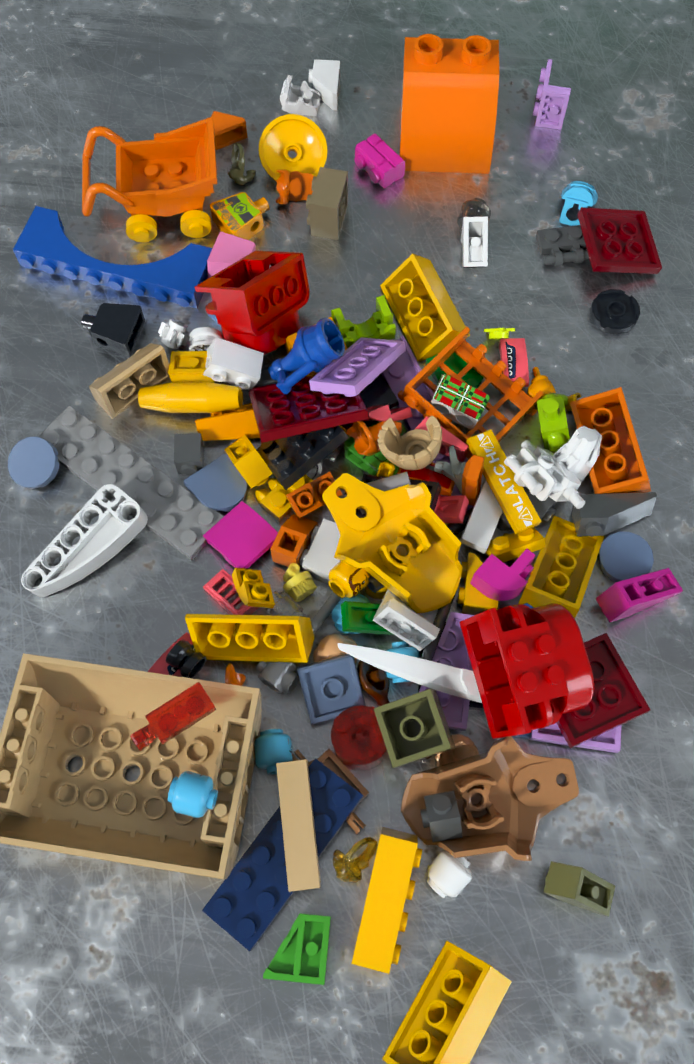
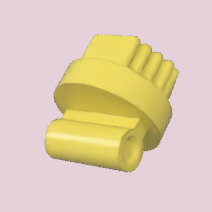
[282,563,317,603]

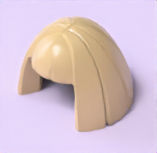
[377,416,442,471]

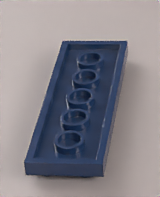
[202,758,364,952]

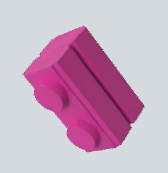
[354,134,405,189]

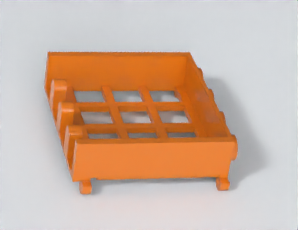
[397,327,544,459]

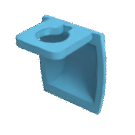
[559,181,598,226]

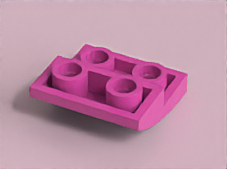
[203,501,278,569]

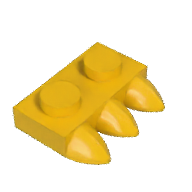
[255,474,313,522]
[485,527,546,563]

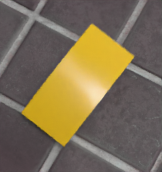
[232,568,275,608]

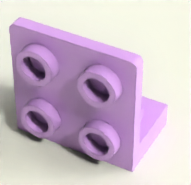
[532,59,571,130]

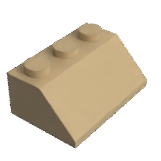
[89,343,170,419]

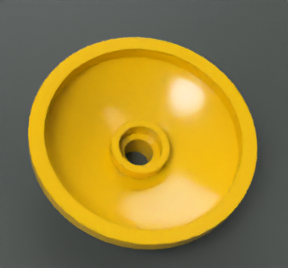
[259,114,327,182]

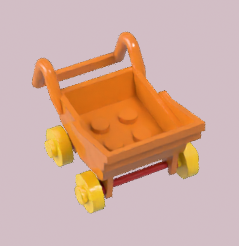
[82,116,217,242]

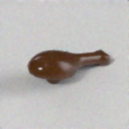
[357,660,390,706]

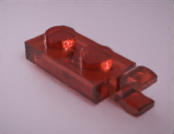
[130,682,216,750]

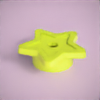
[483,328,516,339]

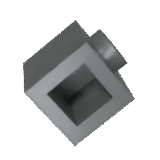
[420,791,463,843]

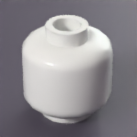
[426,850,472,898]

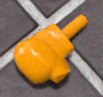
[527,367,556,399]

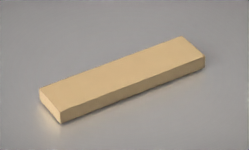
[276,759,321,892]

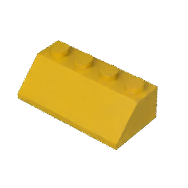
[380,253,470,362]
[185,614,315,663]
[382,941,512,1064]

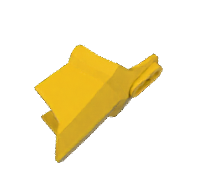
[322,473,463,613]

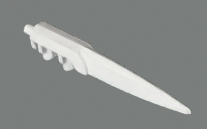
[338,643,482,703]

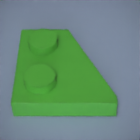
[263,914,331,985]

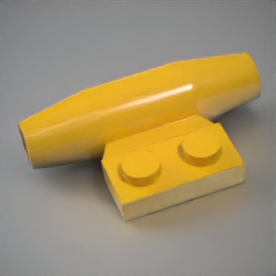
[138,351,243,413]

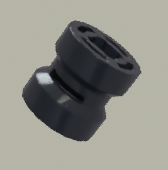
[165,640,207,678]

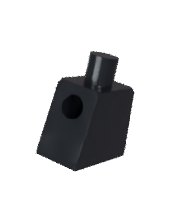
[81,303,145,358]

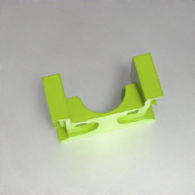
[331,295,396,348]

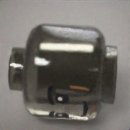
[457,198,491,231]

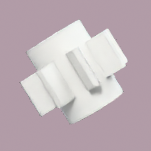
[158,318,190,349]

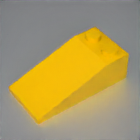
[518,515,605,619]

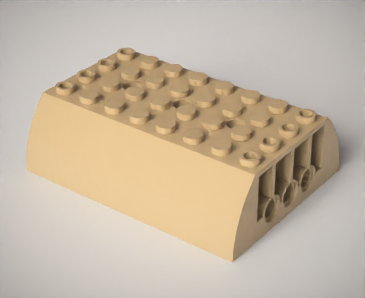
[0,653,262,879]

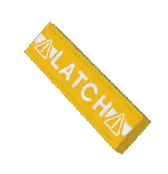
[466,429,542,535]

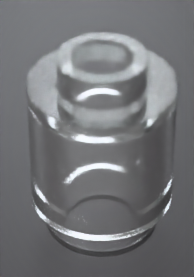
[265,590,306,617]

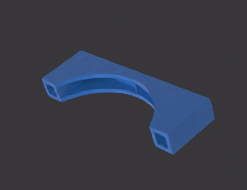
[13,206,213,309]

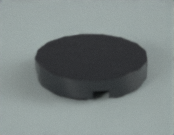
[590,289,640,334]

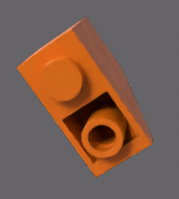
[270,514,318,567]

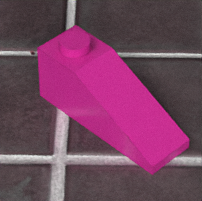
[596,568,683,623]

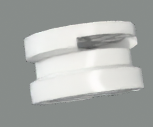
[189,327,224,351]

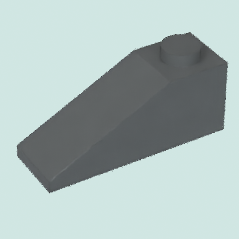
[571,492,657,537]

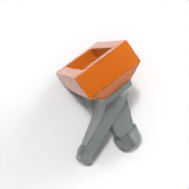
[434,445,484,506]

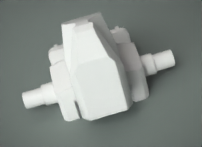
[504,426,602,509]

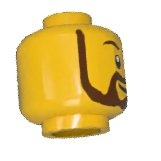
[328,561,370,598]

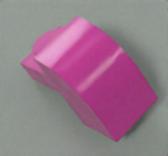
[470,549,536,601]

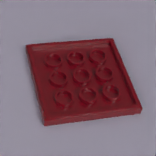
[248,375,369,443]

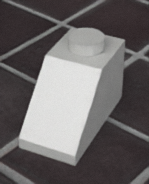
[309,59,341,111]

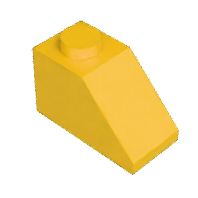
[224,435,273,489]

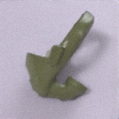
[227,143,256,185]

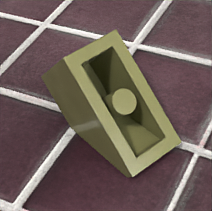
[544,861,615,917]

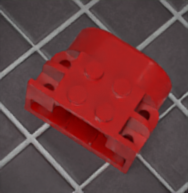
[195,251,310,355]
[460,603,594,739]

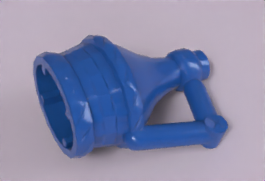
[268,318,345,394]

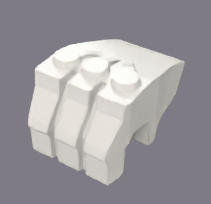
[280,75,321,116]

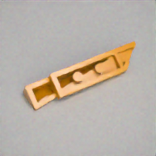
[195,403,260,441]

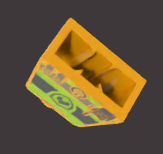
[209,192,270,240]

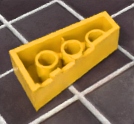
[351,827,422,974]

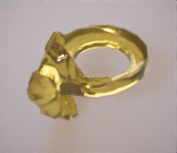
[333,837,378,883]

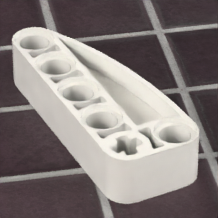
[21,484,148,597]

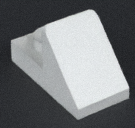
[461,217,488,267]

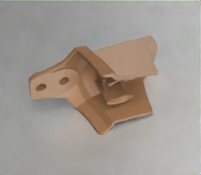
[401,736,579,861]

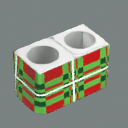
[430,375,490,430]

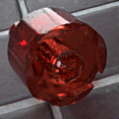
[331,705,387,771]

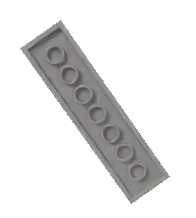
[38,406,224,561]

